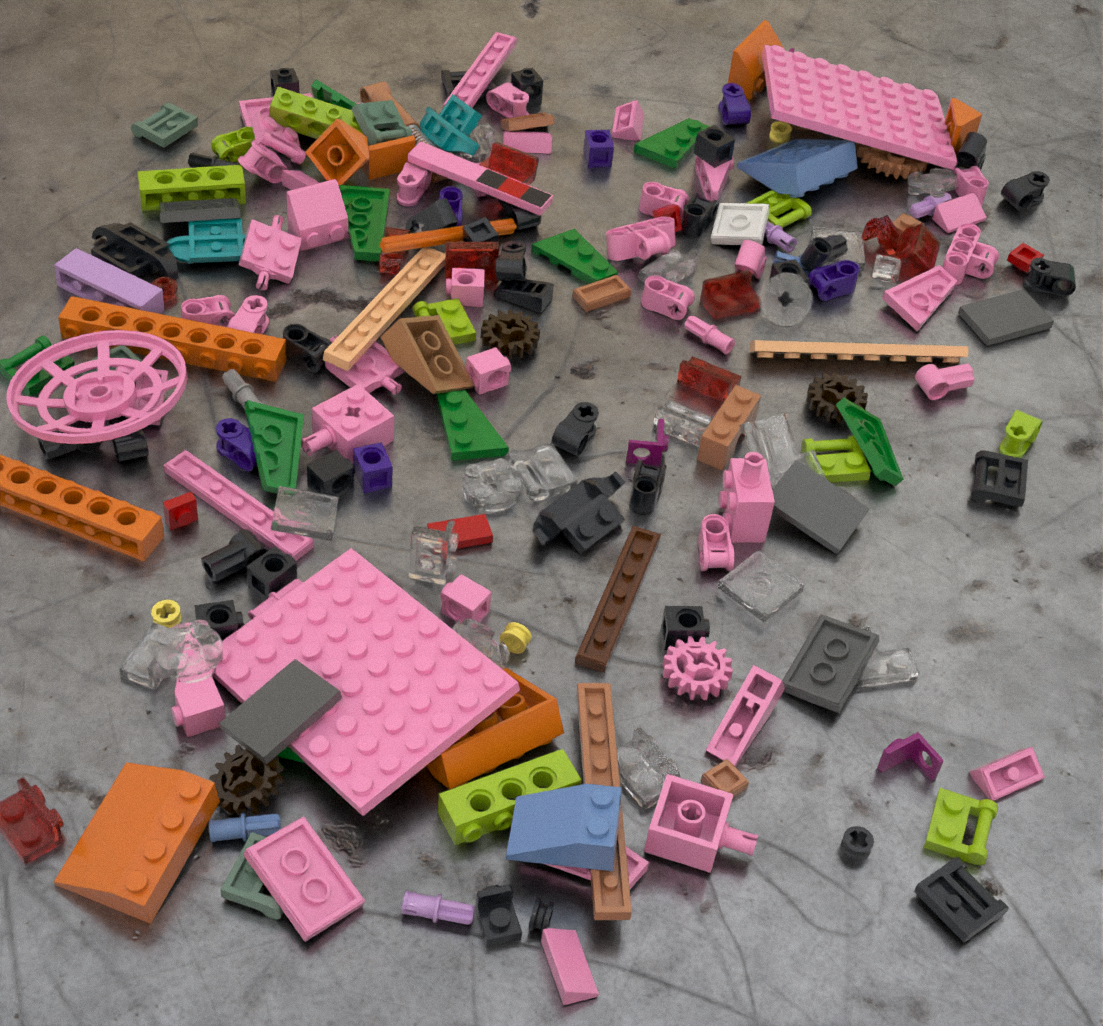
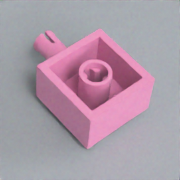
[301,384,394,463]
[718,452,775,543]
[644,774,758,873]

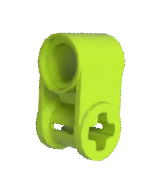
[211,127,255,163]
[999,409,1043,458]

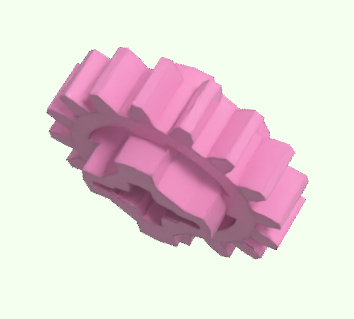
[662,636,733,700]

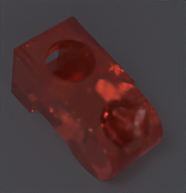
[379,227,410,275]

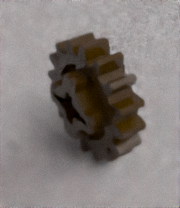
[480,310,540,359]
[806,372,868,423]
[209,745,284,817]

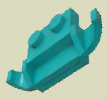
[420,94,482,156]
[166,218,246,264]

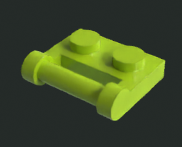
[746,190,812,228]
[412,298,476,345]
[801,435,871,483]
[923,788,998,865]

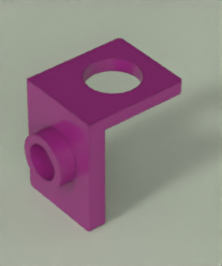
[626,419,669,466]
[877,732,943,781]

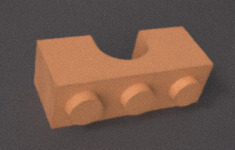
[697,385,761,471]

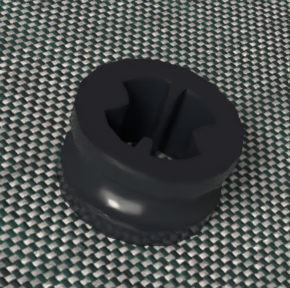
[840,826,874,862]
[528,898,555,934]

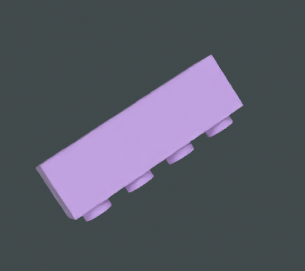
[54,248,164,314]

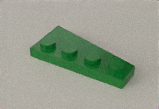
[339,185,390,261]

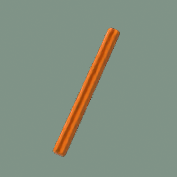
[379,218,517,253]

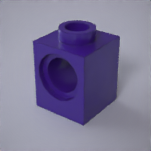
[583,130,614,168]
[353,442,393,493]

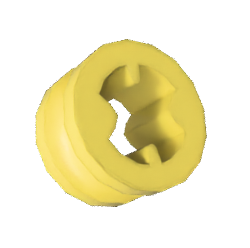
[769,121,792,144]
[151,600,182,631]
[499,622,532,654]

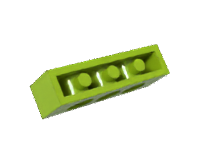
[269,87,363,139]
[138,165,246,211]
[438,749,581,845]

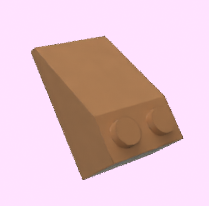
[381,315,475,394]

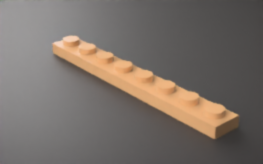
[323,247,448,371]
[750,340,968,363]

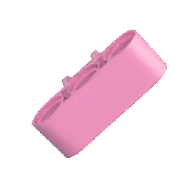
[606,217,676,261]
[942,223,999,286]

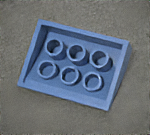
[737,139,857,198]

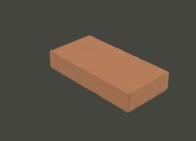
[501,112,554,132]
[572,275,631,312]

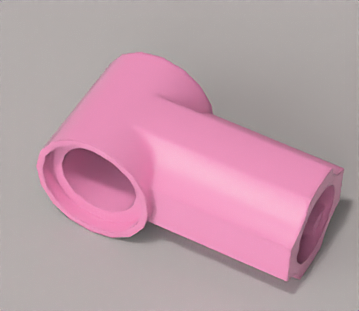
[915,363,975,400]

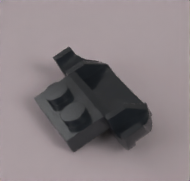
[91,222,178,283]
[532,472,626,555]

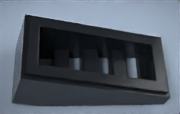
[493,279,554,313]

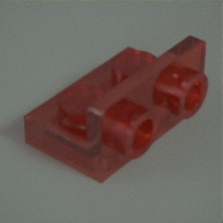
[479,142,539,185]
[894,223,941,274]
[444,242,499,284]
[700,270,762,320]
[677,356,742,402]
[0,777,64,865]

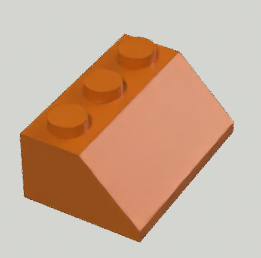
[728,20,785,100]

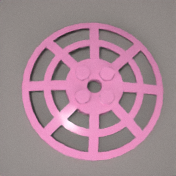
[7,330,188,444]

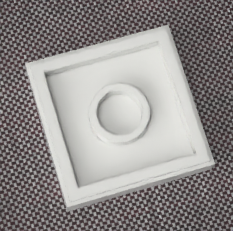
[711,203,770,245]

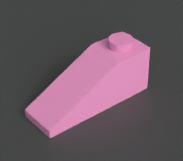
[695,155,734,201]
[171,632,225,737]
[706,665,785,766]

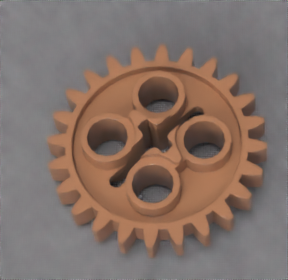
[855,142,928,179]

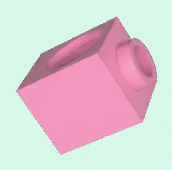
[446,268,484,307]
[466,347,511,395]
[440,574,491,631]

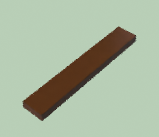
[575,526,661,673]

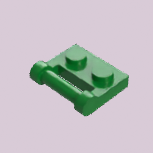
[0,335,75,397]

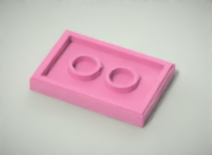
[243,816,365,942]

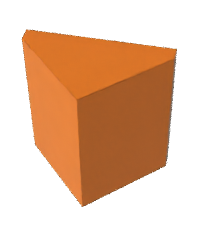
[944,98,982,158]
[305,119,370,186]
[361,135,415,180]

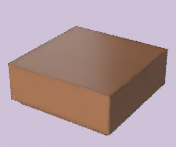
[701,759,749,797]

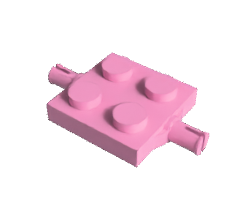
[239,215,302,290]
[325,335,405,395]

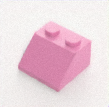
[287,179,348,252]

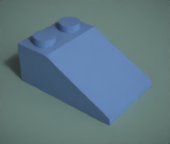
[506,784,622,871]

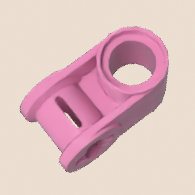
[486,82,529,118]
[238,140,287,184]
[396,162,432,207]
[949,166,989,206]
[639,182,689,219]
[734,240,767,279]
[641,275,695,320]
[181,295,235,327]
[228,295,269,335]
[698,514,734,571]

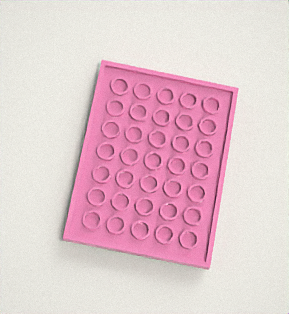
[762,45,957,170]
[203,548,520,816]

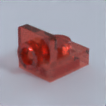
[862,215,903,256]

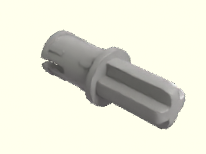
[222,369,263,409]

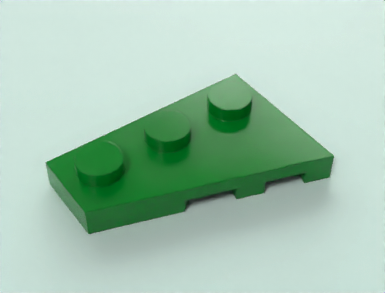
[634,118,710,169]
[836,398,904,486]
[244,400,304,497]

